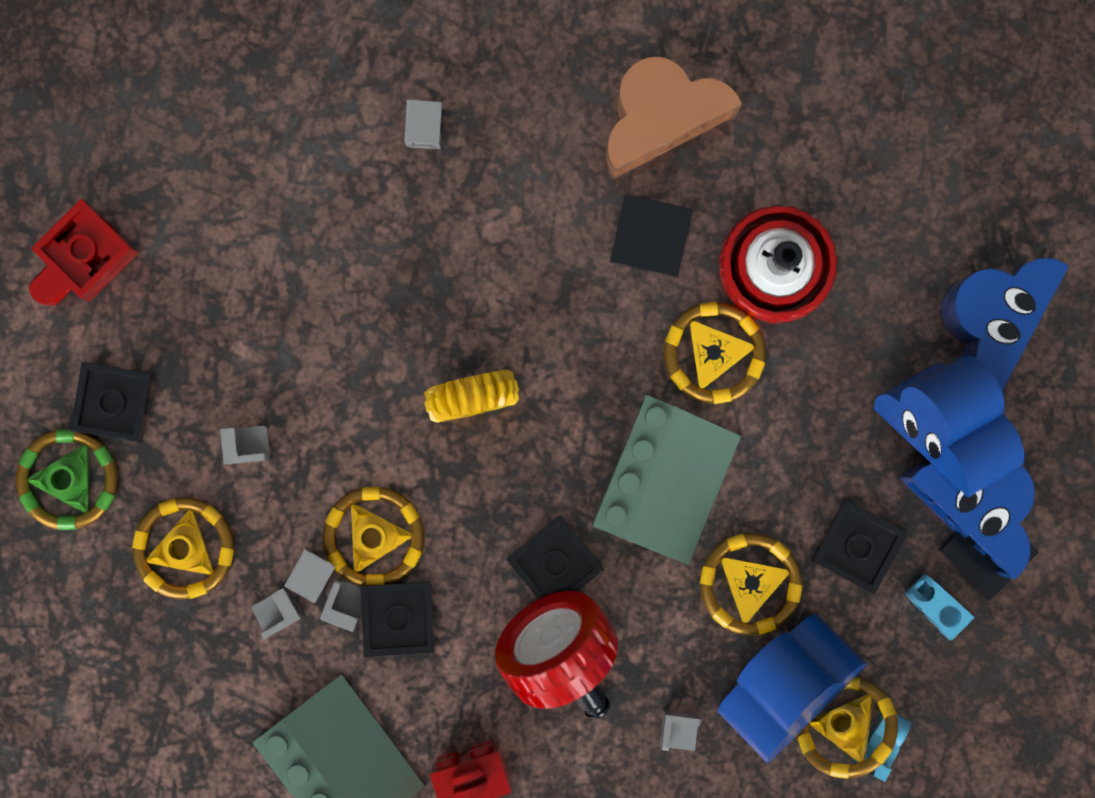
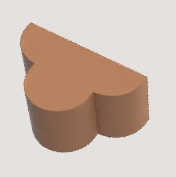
[606,57,742,179]

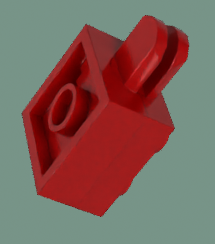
[29,199,139,307]
[429,739,513,798]

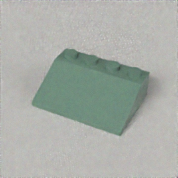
[592,395,741,565]
[252,674,426,798]

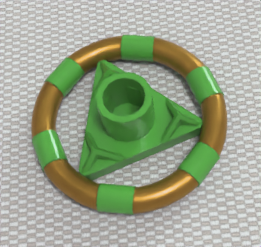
[16,429,118,530]

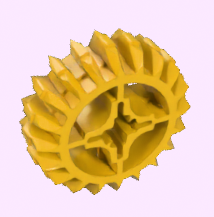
[424,370,519,423]

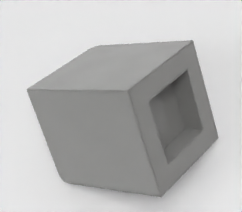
[404,100,442,149]
[220,426,271,465]
[284,548,335,603]
[320,578,362,632]
[251,587,304,639]
[659,710,701,751]

